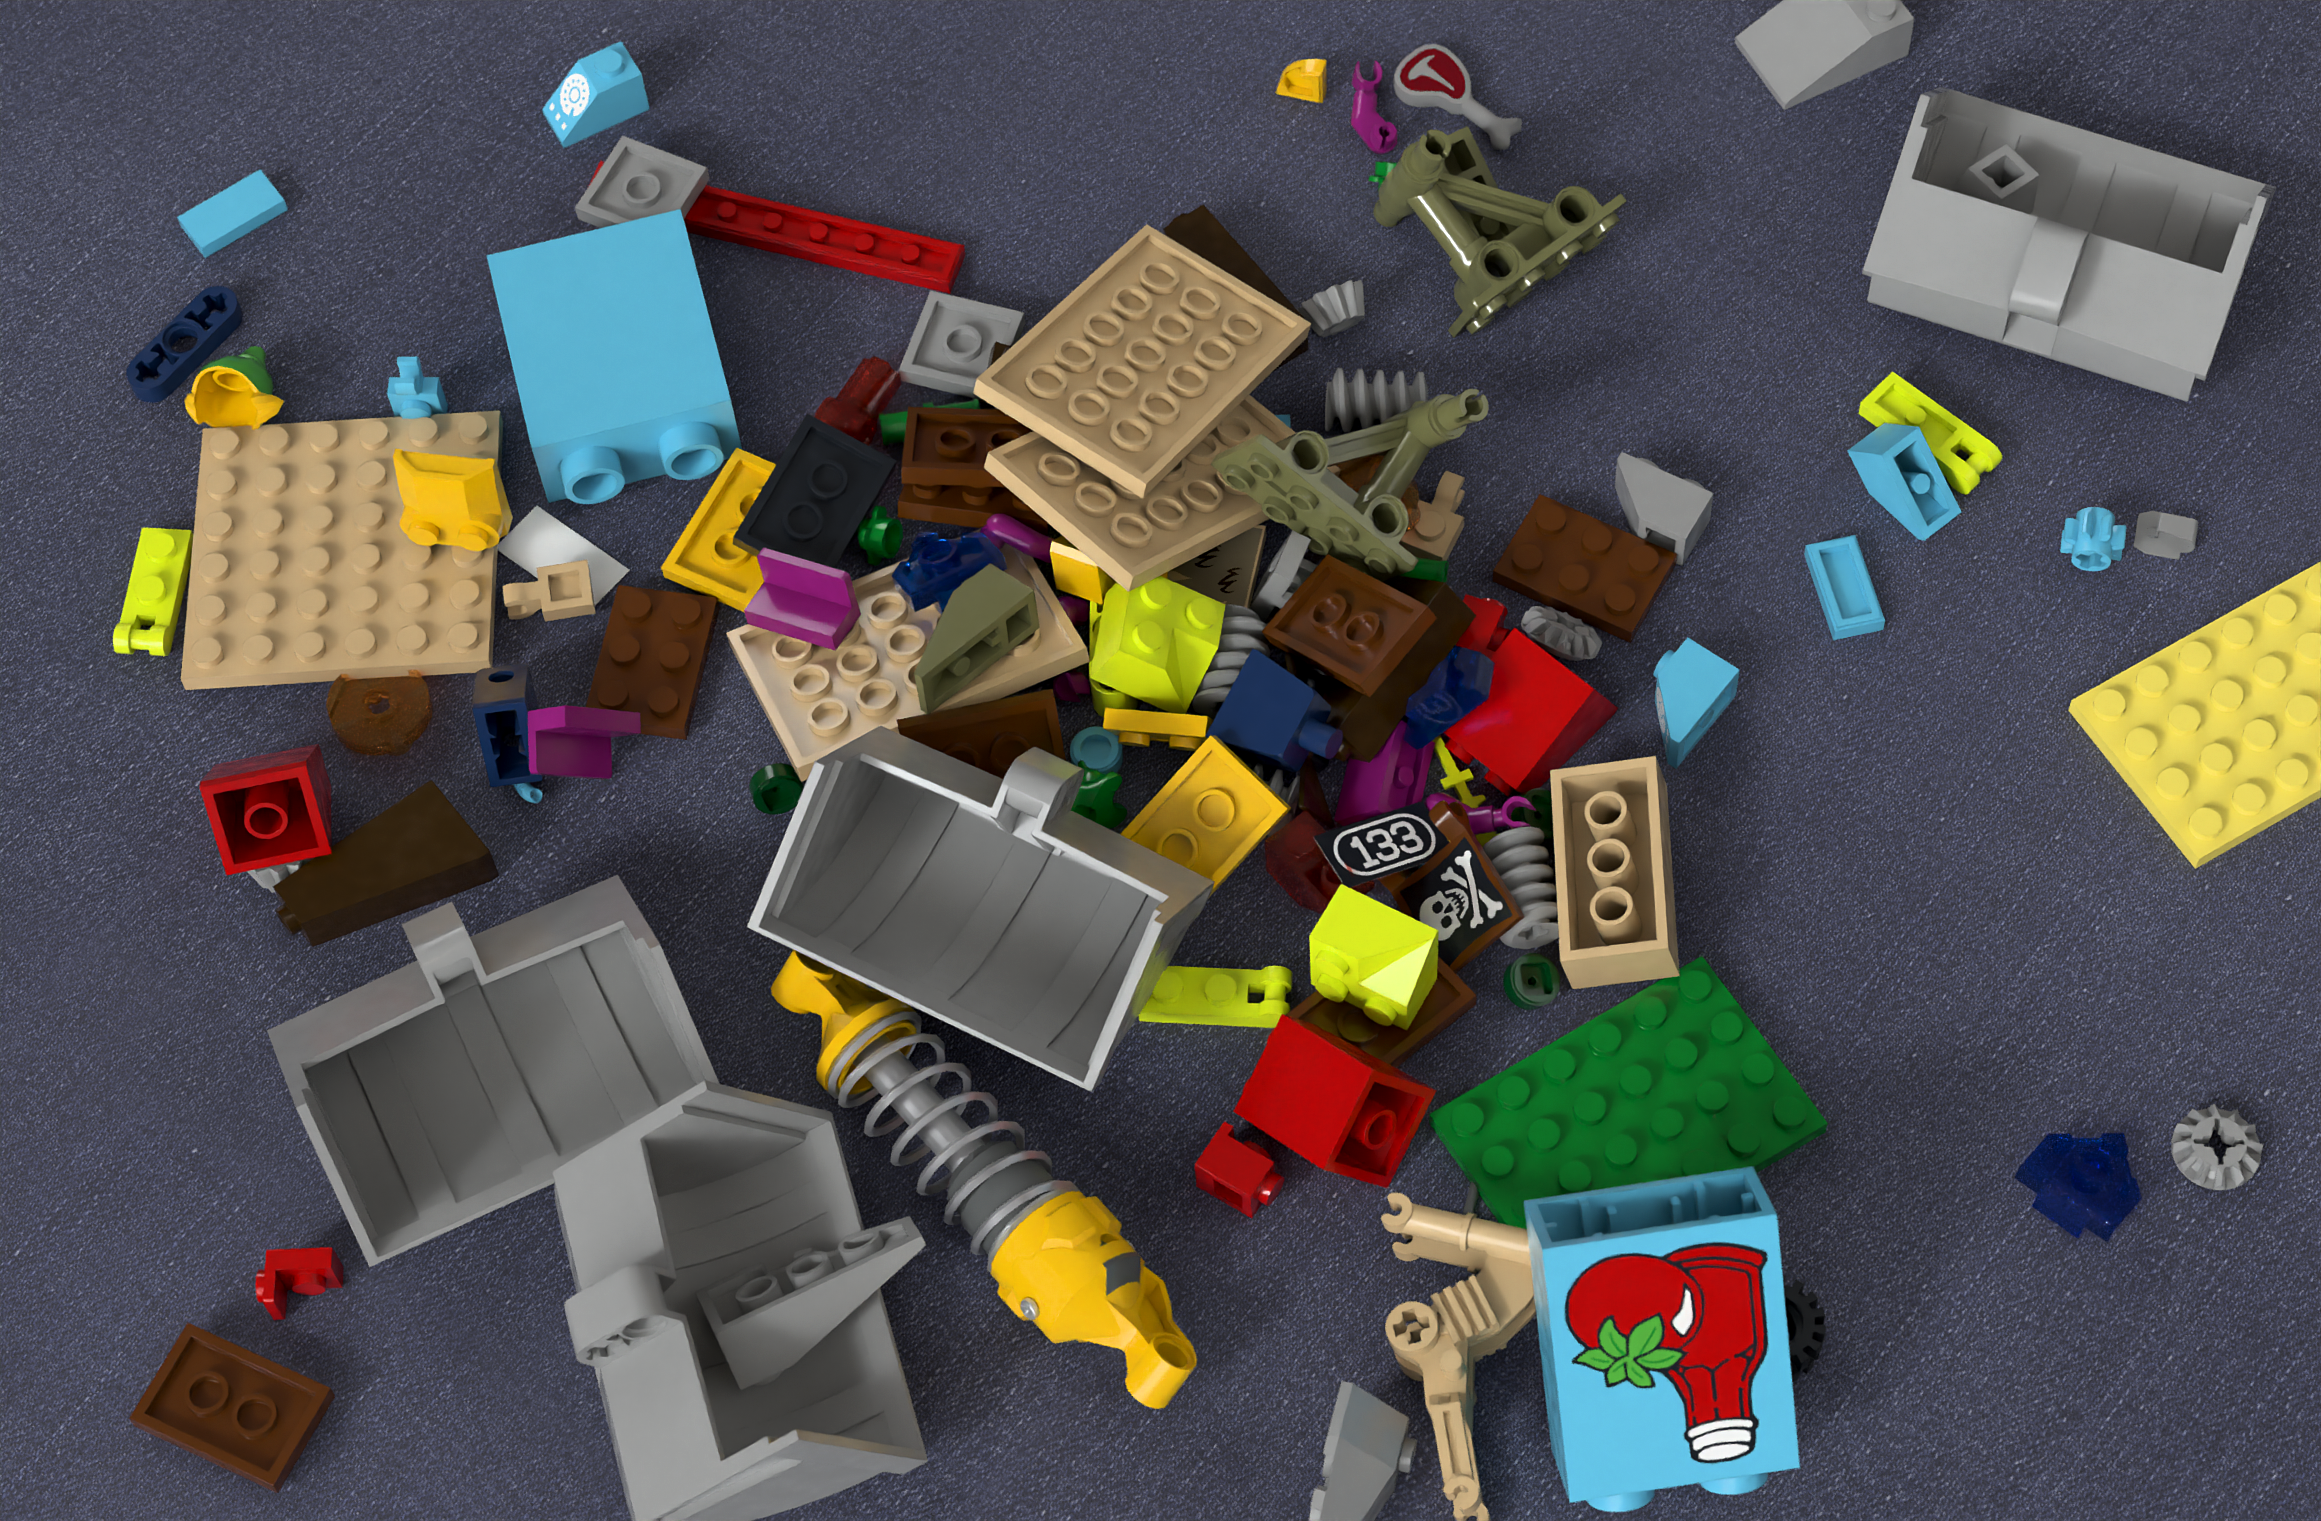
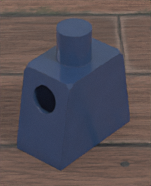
[1205,648,1343,772]
[472,663,543,787]

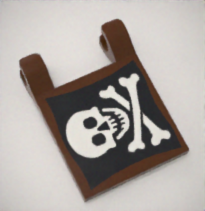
[1378,801,1525,974]

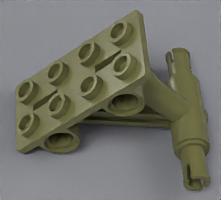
[1373,130,1627,338]
[1211,388,1489,582]

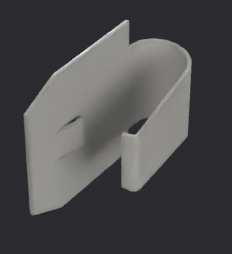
[2134,511,2199,560]

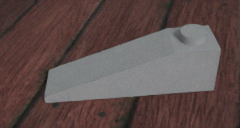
[695,1216,926,1390]
[1309,1381,1417,1521]

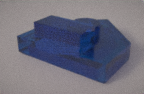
[892,532,1008,615]
[1404,645,1495,750]
[2014,1133,2142,1243]

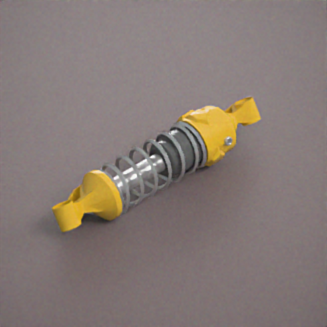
[771,949,1197,1409]

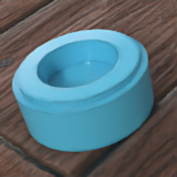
[1070,726,1123,774]

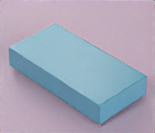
[177,169,288,258]
[1804,535,1885,640]

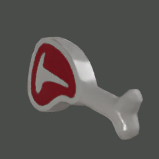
[1393,44,1522,150]

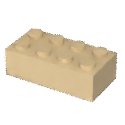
[1550,756,1680,989]

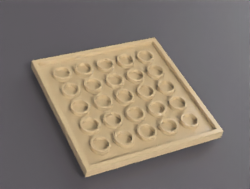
[181,410,503,690]

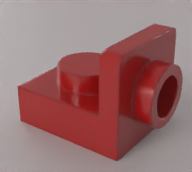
[255,1247,344,1320]

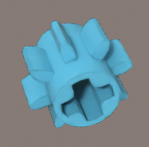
[2060,507,2127,571]

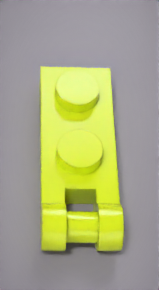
[1858,371,2002,495]
[113,527,193,656]
[1139,966,1293,1028]

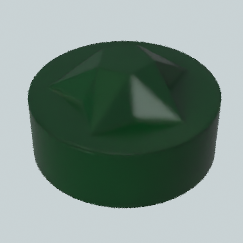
[749,763,804,815]
[1511,788,1554,842]
[1503,953,1560,1010]

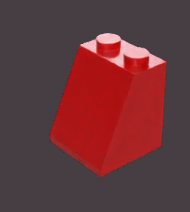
[1437,627,1619,796]
[199,744,332,875]
[1233,1014,1437,1188]

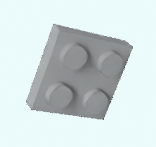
[575,135,710,228]
[899,291,1025,400]

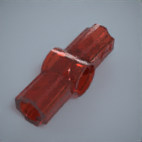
[814,356,902,446]

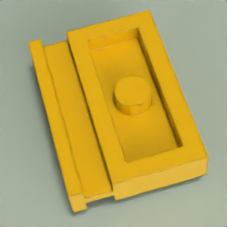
[1103,708,1214,751]

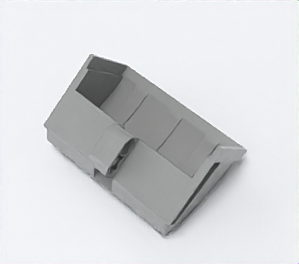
[1862,87,2276,402]
[747,726,1215,1092]
[267,875,719,1267]
[552,1080,928,1521]

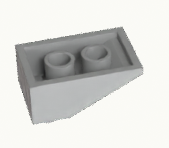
[1735,0,1914,110]

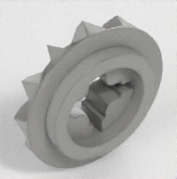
[1521,606,1602,661]
[2171,1103,2263,1190]

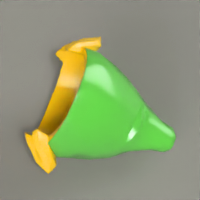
[184,346,284,430]

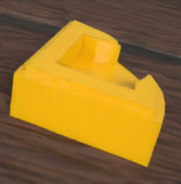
[1276,59,1327,103]

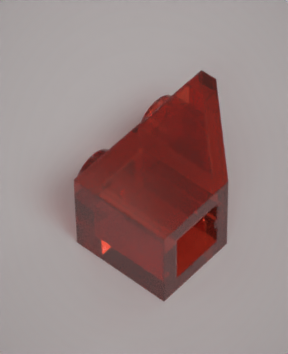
[1265,810,1375,914]

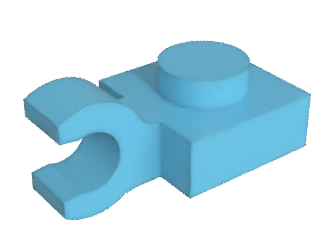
[387,357,448,419]

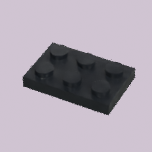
[733,413,897,568]

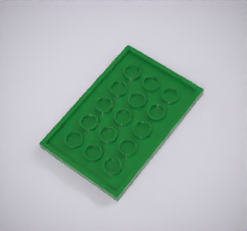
[1429,956,1828,1229]

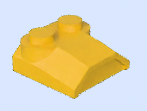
[393,449,513,551]

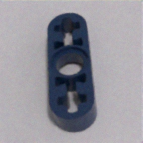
[126,286,243,403]

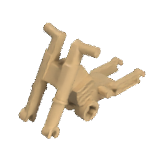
[1381,1193,1536,1521]

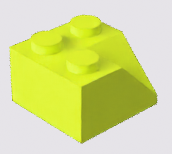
[1090,576,1226,714]
[1309,884,1439,1031]

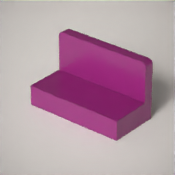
[744,548,861,651]
[528,705,641,780]
[1334,720,1435,826]

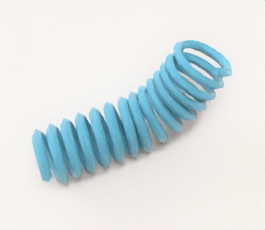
[513,782,543,803]

